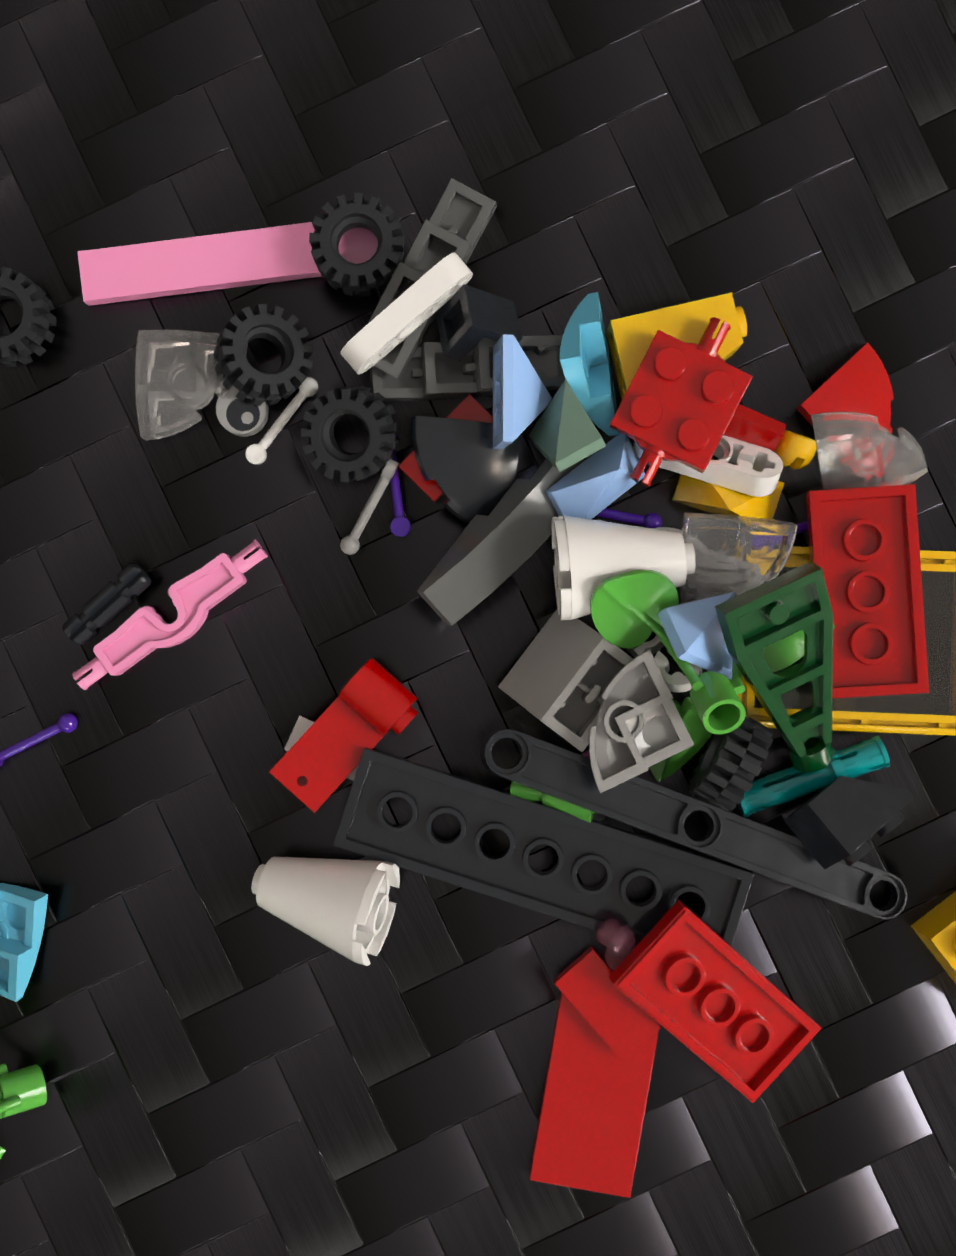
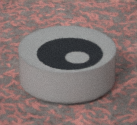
[216,386,269,437]

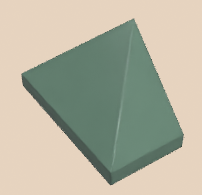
[528,379,606,472]

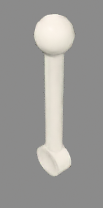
[246,377,318,465]

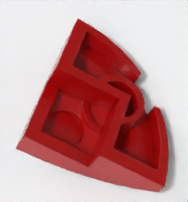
[796,342,894,485]

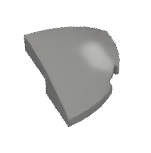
[589,650,694,793]

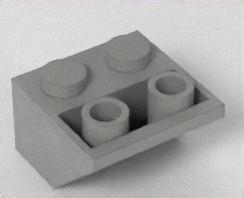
[498,609,633,753]

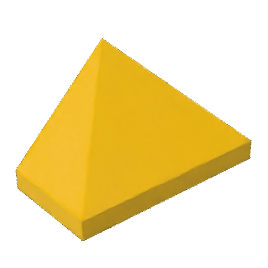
[672,459,784,531]

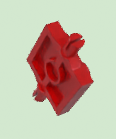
[609,317,753,487]

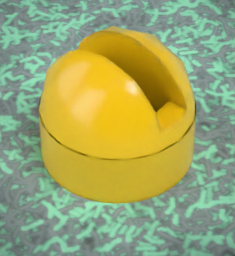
[774,430,819,469]

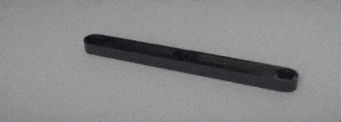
[480,729,908,920]

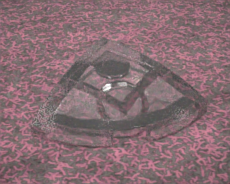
[135,330,248,441]
[812,412,928,490]
[680,513,798,604]

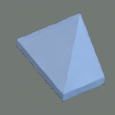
[493,334,552,449]
[546,433,645,519]
[657,592,735,680]

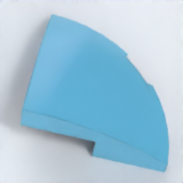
[560,292,620,436]
[0,883,48,1002]

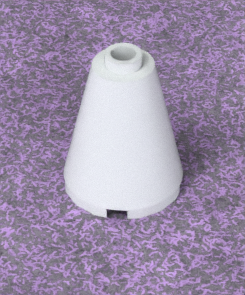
[551,515,695,620]
[251,857,400,966]

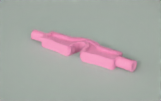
[72,539,268,690]

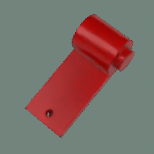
[269,658,419,813]

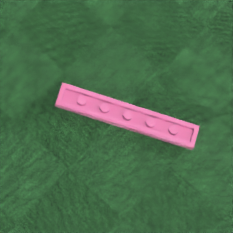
[77,222,378,306]

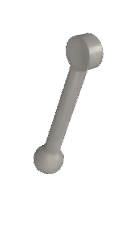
[340,459,399,555]

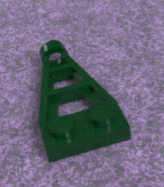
[715,561,833,772]

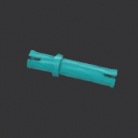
[738,736,890,818]

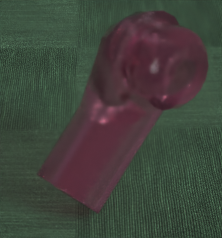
[596,918,636,970]

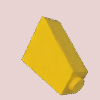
[606,292,747,399]

